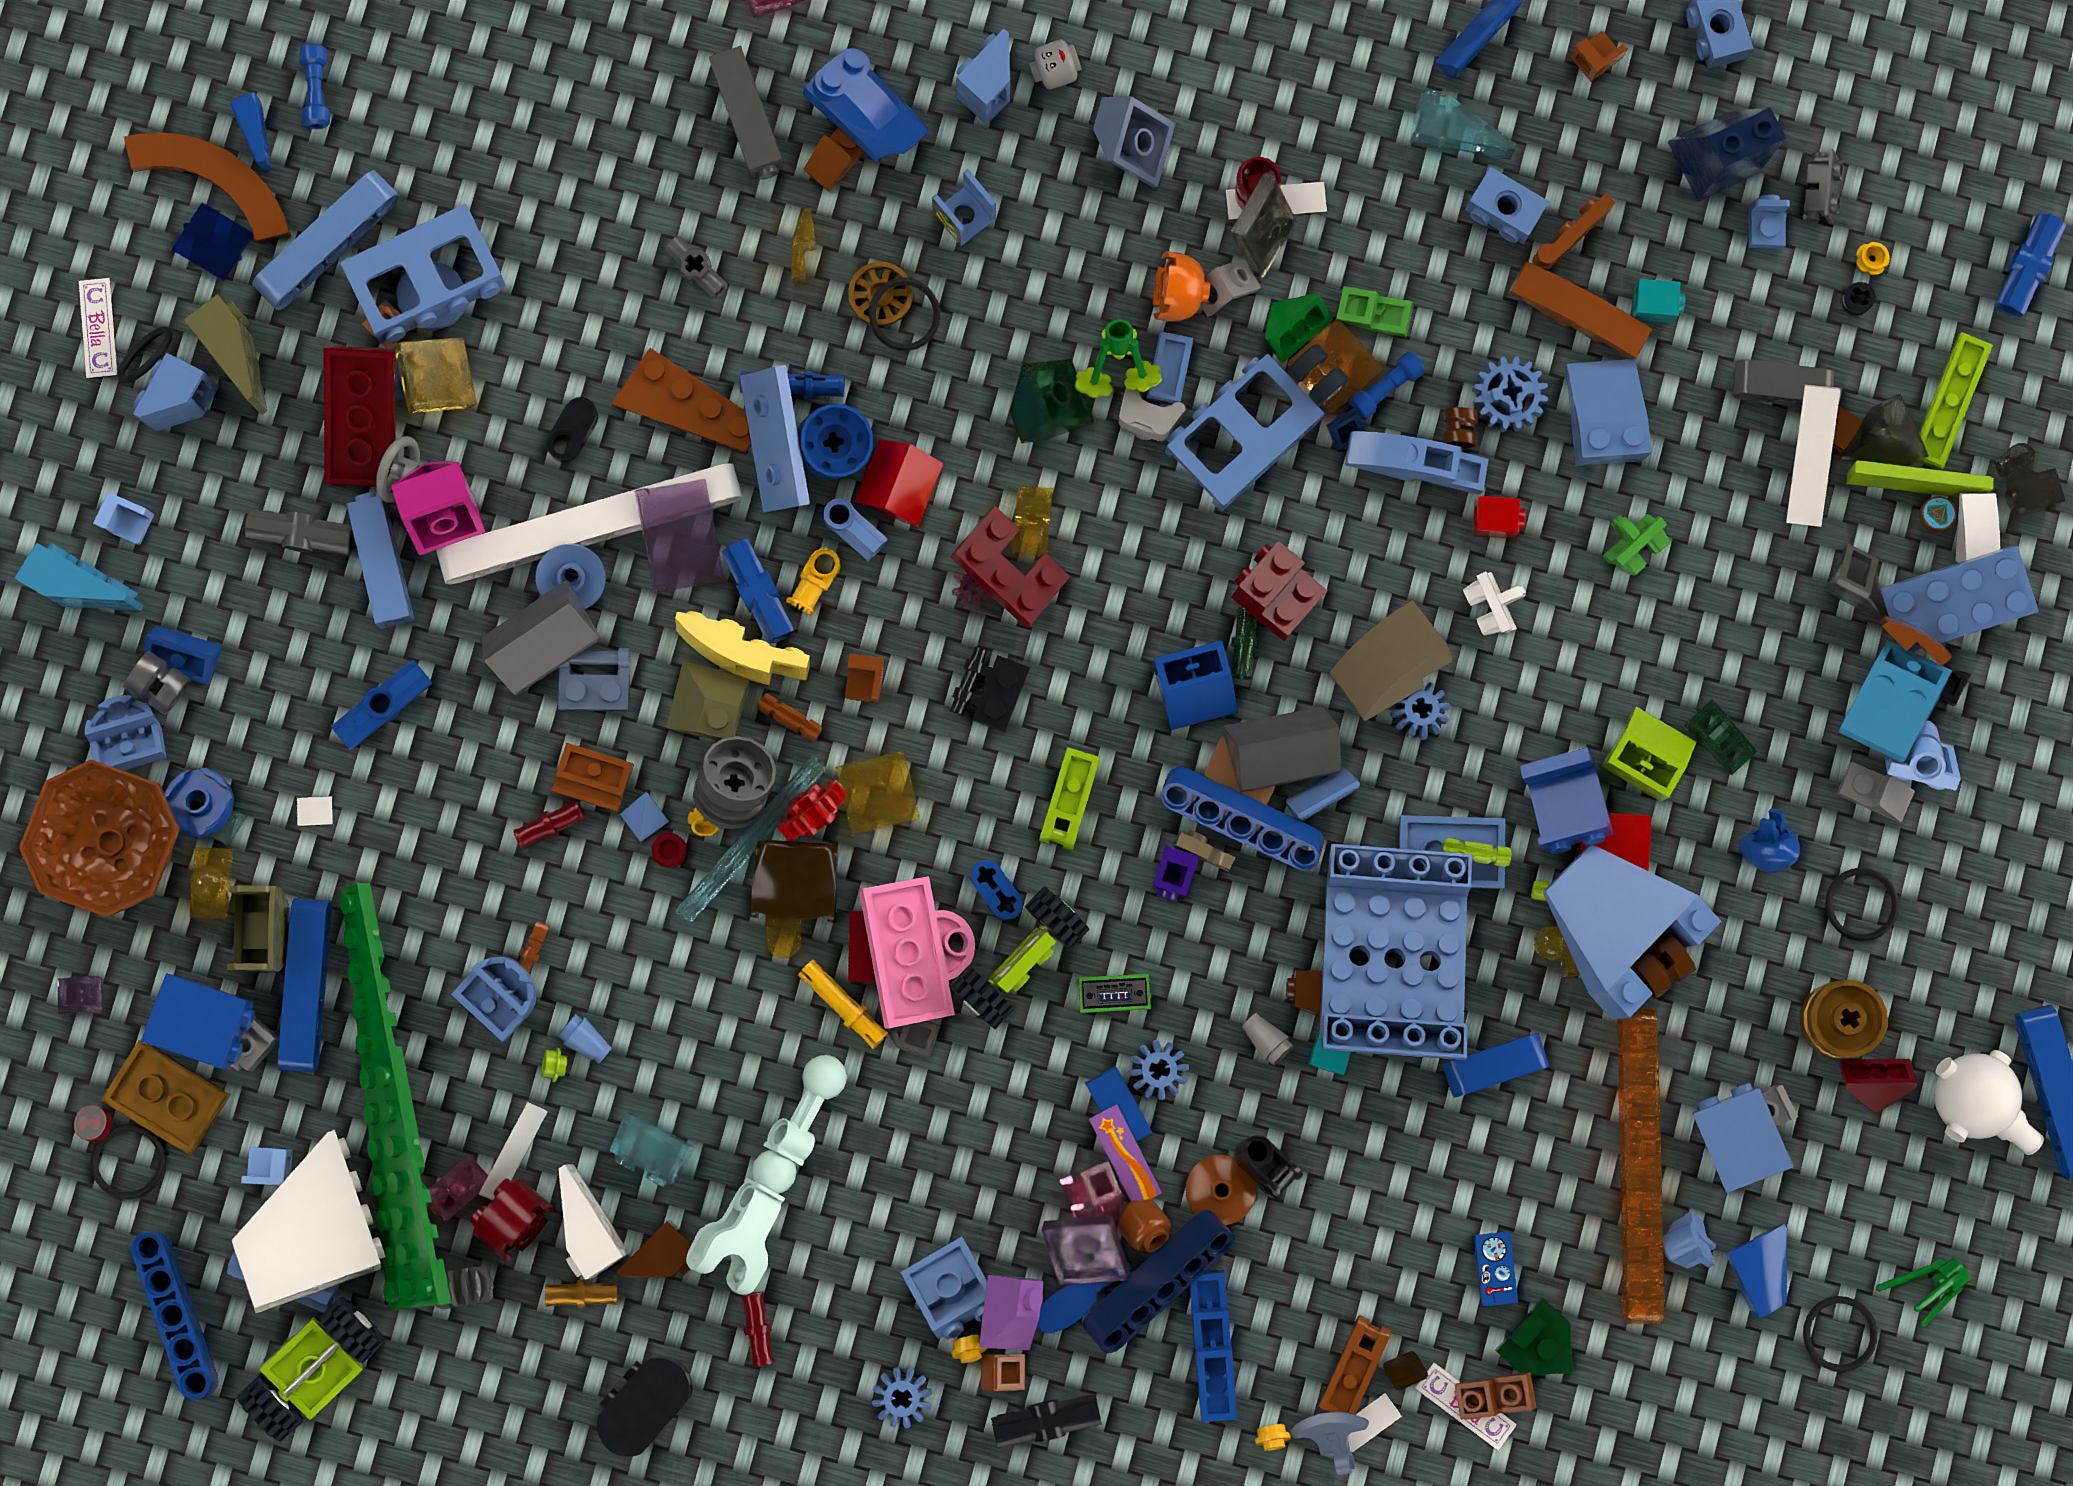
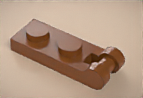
[1532,193,1616,271]
[1318,1315,1392,1414]

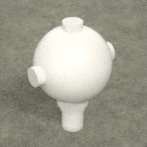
[1934,1050,2044,1155]

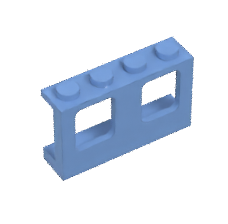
[340,204,506,344]
[1165,354,1325,512]

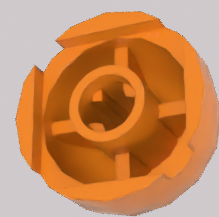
[1153,251,1210,322]

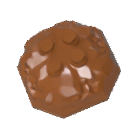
[19,760,180,917]

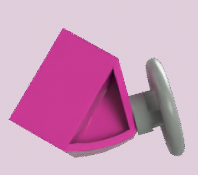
[376,436,486,556]

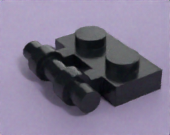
[950,647,1030,733]

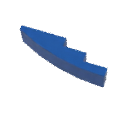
[1190,1269,1237,1422]

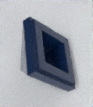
[1326,408,1366,451]

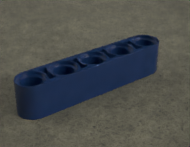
[1083,1210,1234,1354]

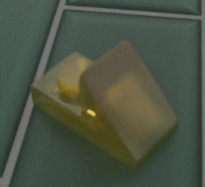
[1012,485,1053,556]

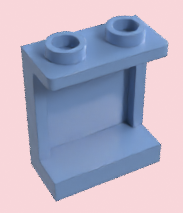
[1693,1082,1794,1193]

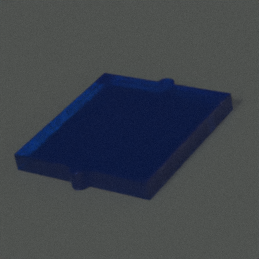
[171,202,254,281]

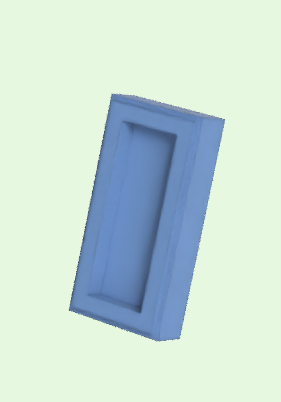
[1146,331,1194,405]

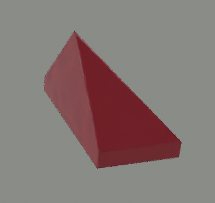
[1839,1059,1917,1114]

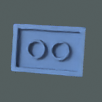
[1399,815,1505,889]

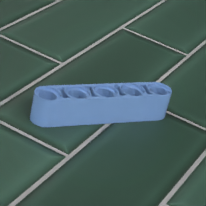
[252,170,400,310]

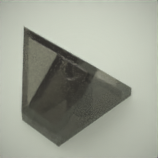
[1839,394,1929,466]

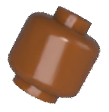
[1118,1199,1171,1253]

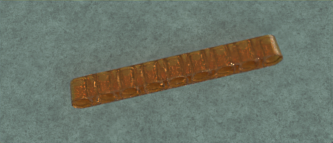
[1617,1008,1664,1324]

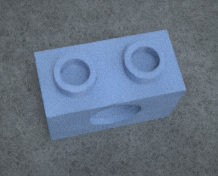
[1686,0,1754,69]
[1465,167,1550,245]

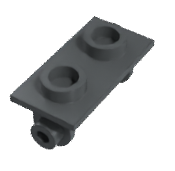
[1804,149,1844,225]

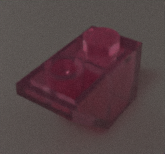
[1059,1161,1122,1246]

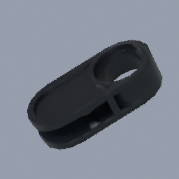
[546,397,599,463]

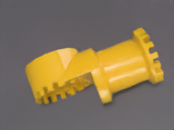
[785,548,841,617]

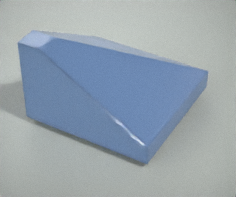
[620,792,669,842]

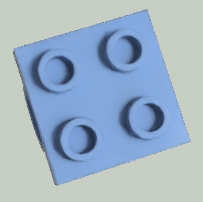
[1884,720,1961,790]

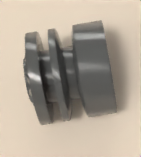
[693,736,776,829]

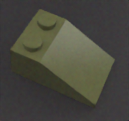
[184,294,267,415]

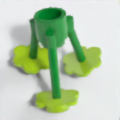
[1075,318,1162,398]

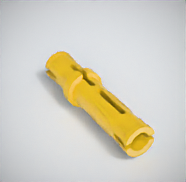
[798,959,889,1049]

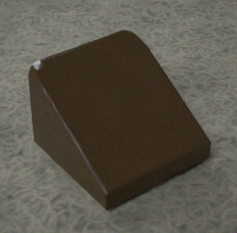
[1383,1351,1429,1391]

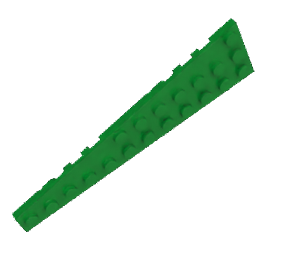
[340,882,452,1310]

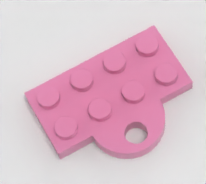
[859,876,975,1029]

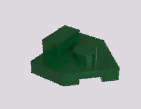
[1495,1298,1573,1375]

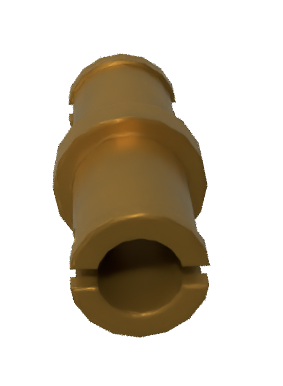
[545,1280,618,1309]

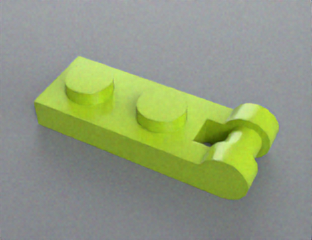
[1039,747,1101,851]

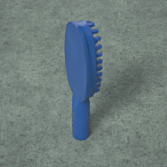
[1037,1259,1133,1333]

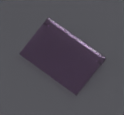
[635,479,724,593]

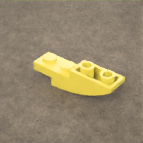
[675,611,810,685]

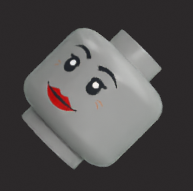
[1029,39,1082,90]

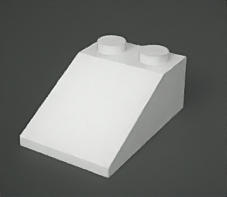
[559,1164,630,1280]

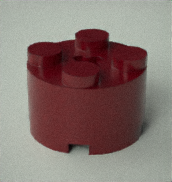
[470,1178,554,1262]

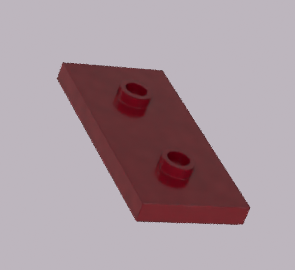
[323,345,396,487]

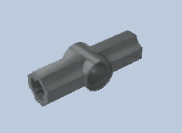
[245,509,355,556]

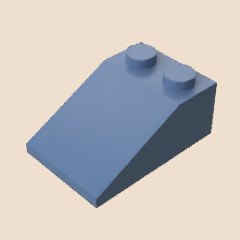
[1566,359,1652,466]

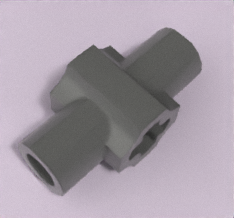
[664,236,728,300]

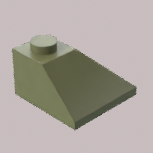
[666,661,750,741]

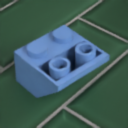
[956,29,1010,125]
[133,353,219,431]

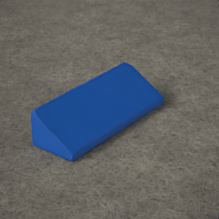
[1435,0,1523,79]

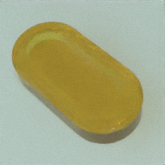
[765,915,802,959]

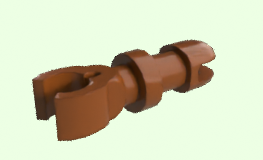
[518,920,550,975]

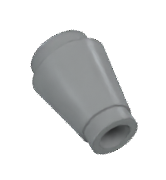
[1242,1013,1293,1065]

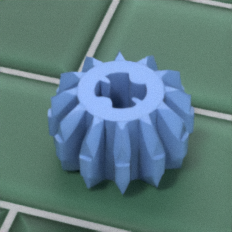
[1390,682,1450,740]
[1129,1040,1189,1100]
[872,1367,932,1428]

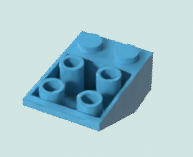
[14,542,144,611]
[1838,640,1952,763]

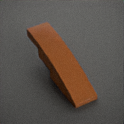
[1509,262,1652,360]

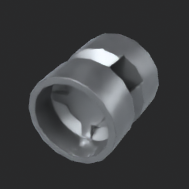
[123,651,191,715]

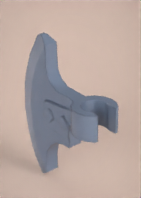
[1290,1412,1369,1475]

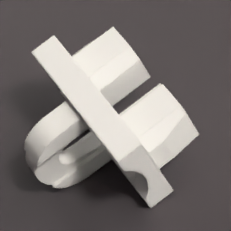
[1463,572,1526,635]

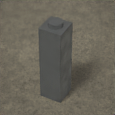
[709,46,784,180]

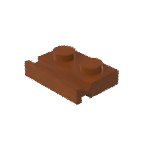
[550,742,634,813]

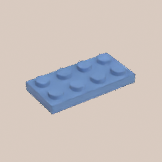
[1880,544,2039,652]

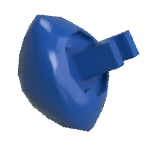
[1739,808,1801,873]

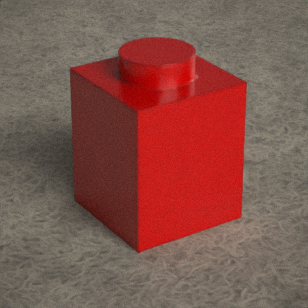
[1473,496,1526,539]

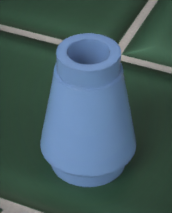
[558,1014,612,1064]

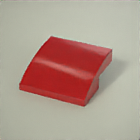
[1576,813,1651,871]

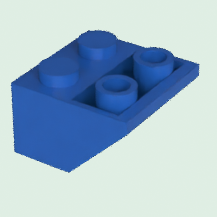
[1153,641,1238,730]

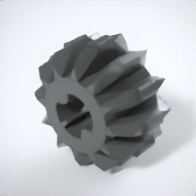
[436,1266,494,1310]

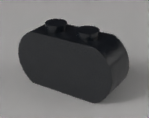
[597,1356,693,1457]

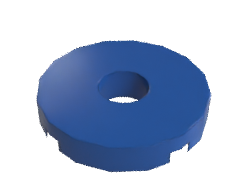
[164,768,234,837]

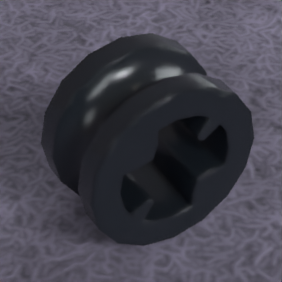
[1841,282,1876,316]

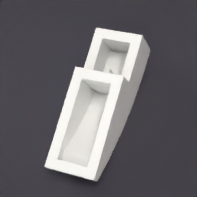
[1956,493,2000,563]

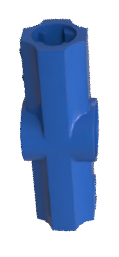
[1994,212,2066,318]
[721,538,795,644]
[331,659,433,750]

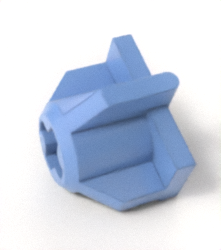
[1661,1211,1716,1269]

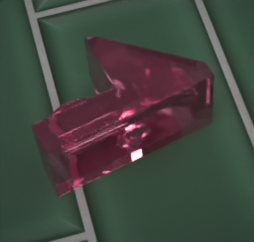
[428,1154,488,1224]

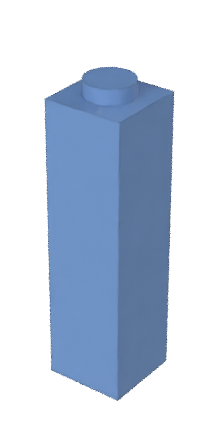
[347,493,415,629]

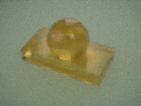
[189,847,233,920]
[1534,925,1580,978]

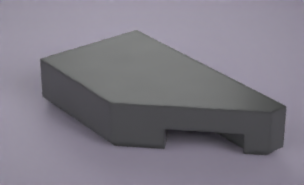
[878,1004,941,1059]

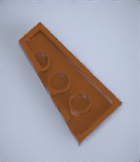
[611,348,752,454]

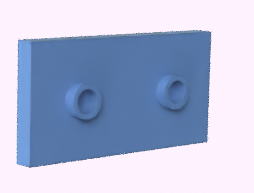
[740,365,810,513]

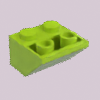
[1601,706,1696,802]

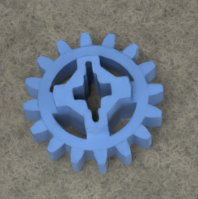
[1472,356,1548,432]

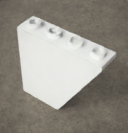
[232,1130,385,1313]

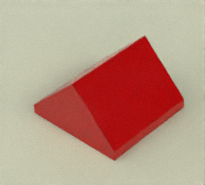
[854,439,944,528]

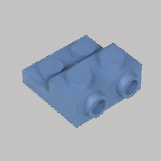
[900,1237,987,1340]

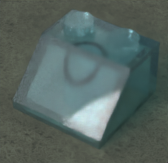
[610,1113,696,1187]

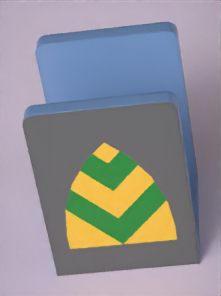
[932,169,996,246]

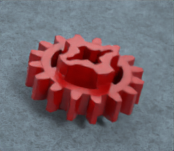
[777,780,847,841]

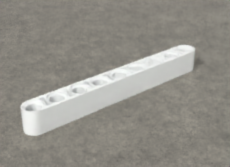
[436,463,743,584]

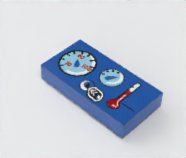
[1473,1231,1518,1307]

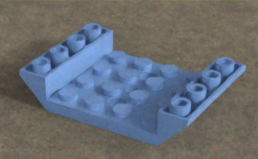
[1320,844,1472,1060]

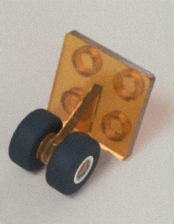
[1288,319,1382,413]

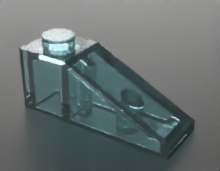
[1410,91,1516,160]

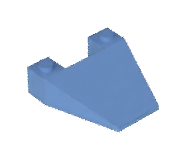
[1543,845,1721,1020]

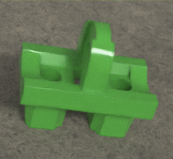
[1603,514,1670,576]

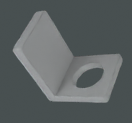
[1200,259,1261,317]

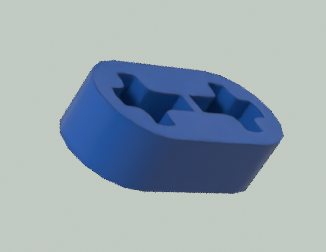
[971,860,1022,921]

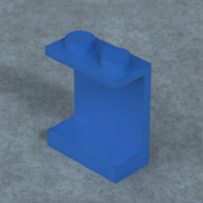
[1520,747,1613,854]

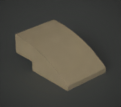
[1330,600,1452,721]

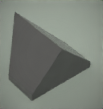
[1824,544,1885,620]

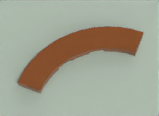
[124,132,292,244]

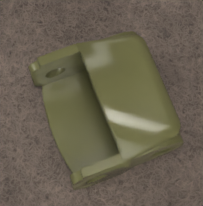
[227,885,289,973]

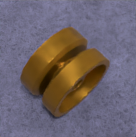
[1800,980,1888,1058]

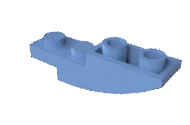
[1345,431,1489,495]

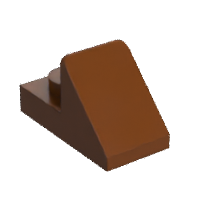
[803,128,865,193]

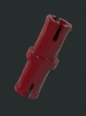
[513,799,586,850]
[741,1291,775,1367]

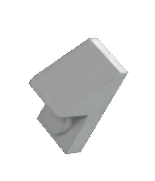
[1836,762,1915,823]

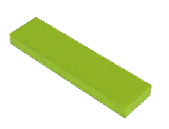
[1908,332,1993,470]
[1846,460,1994,497]

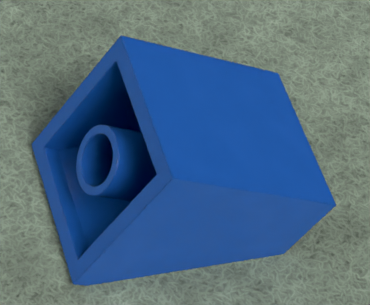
[141,973,255,1070]

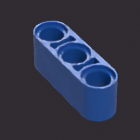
[1442,1033,1550,1098]

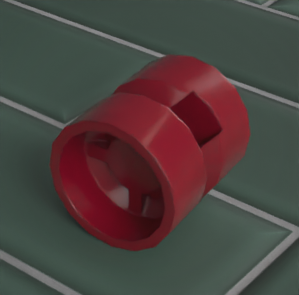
[1235,157,1281,215]

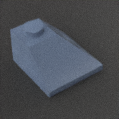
[1093,96,1176,187]

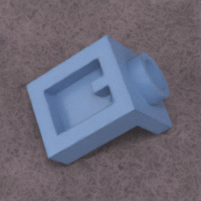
[1749,195,1790,249]

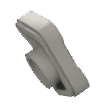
[1119,388,1185,441]

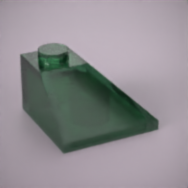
[1010,359,1094,444]

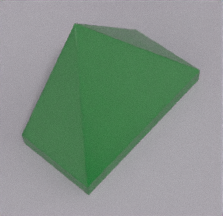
[1265,293,1333,363]

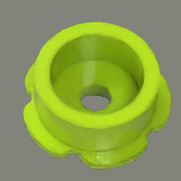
[541,1047,567,1082]

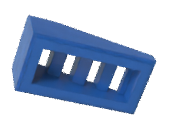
[230,92,271,172]

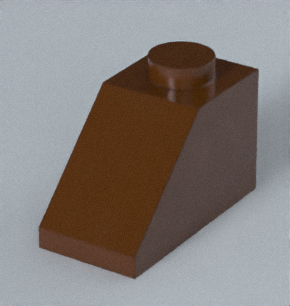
[617,1220,693,1277]

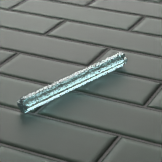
[676,756,826,922]

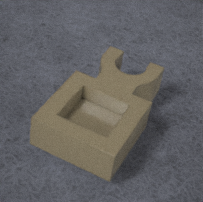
[1174,830,1235,872]

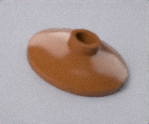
[1185,1155,1256,1225]

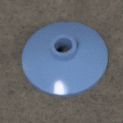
[536,544,606,609]

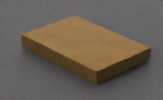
[101,1040,231,1156]

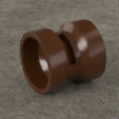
[1442,407,1479,448]

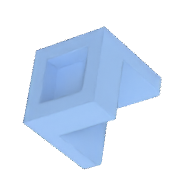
[93,492,154,545]
[241,1147,293,1185]

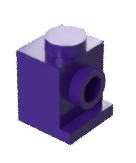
[1152,845,1199,902]

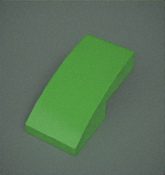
[1336,286,1414,338]

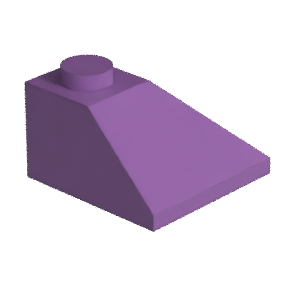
[979,1275,1044,1350]

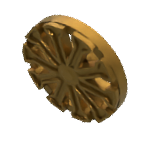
[848,262,913,326]

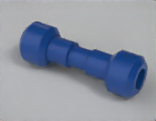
[299,43,330,129]
[1348,352,1425,420]

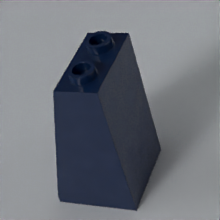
[1668,107,1786,202]

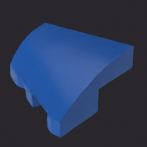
[1725,1224,1787,1318]

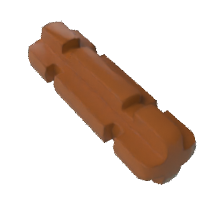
[757,694,822,742]

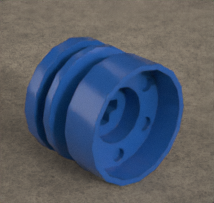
[797,404,873,480]

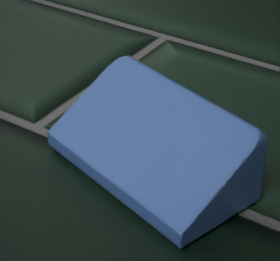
[1286,768,1360,822]

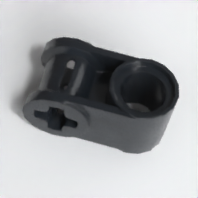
[1234,1135,1303,1202]

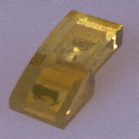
[791,208,817,286]

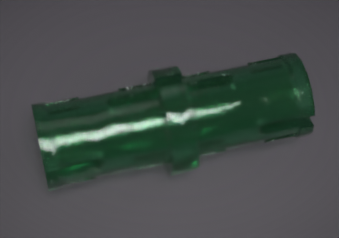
[1231,607,1259,680]

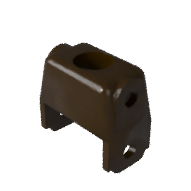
[751,840,839,923]

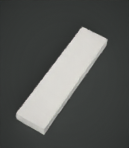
[1786,384,1840,527]

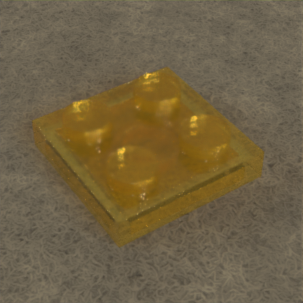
[394,338,477,413]
[836,750,920,836]

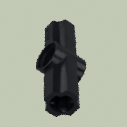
[991,1394,1102,1448]

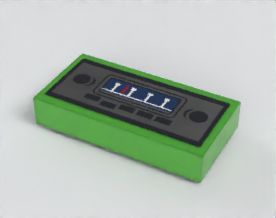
[1078,974,1151,1013]

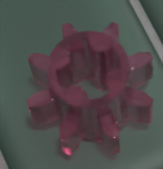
[952,574,992,610]

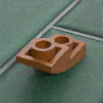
[1455,1372,1537,1420]

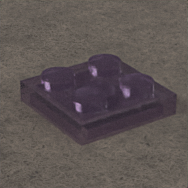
[1041,1216,1129,1285]

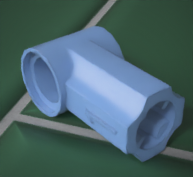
[824,498,888,562]

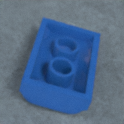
[802,48,930,163]

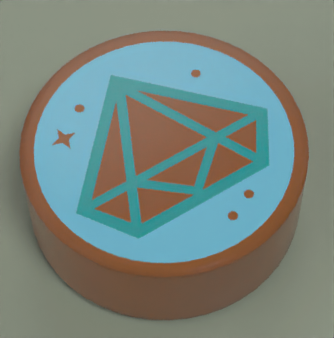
[1919,496,1956,532]

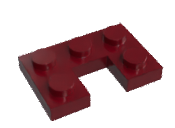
[950,506,1070,628]

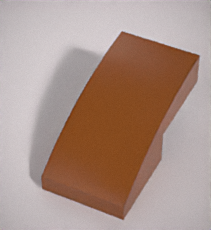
[1880,616,1952,667]

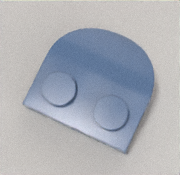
[85,695,167,771]
[451,956,537,1042]

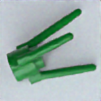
[1876,1258,1971,1327]

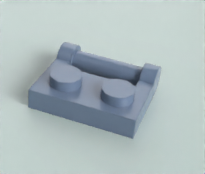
[558,648,631,711]

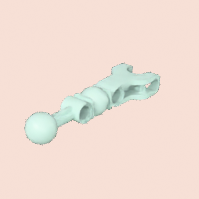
[686,1055,847,1295]

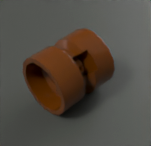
[1630,934,1696,999]

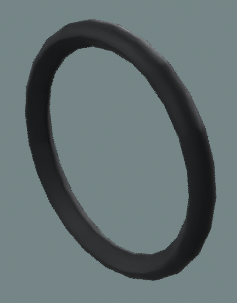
[869,278,940,351]
[117,326,173,384]
[1825,868,1899,941]
[91,1124,166,1199]
[1803,1296,1878,1372]

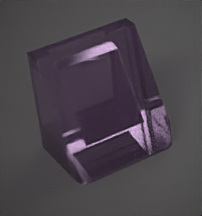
[57,976,103,1014]

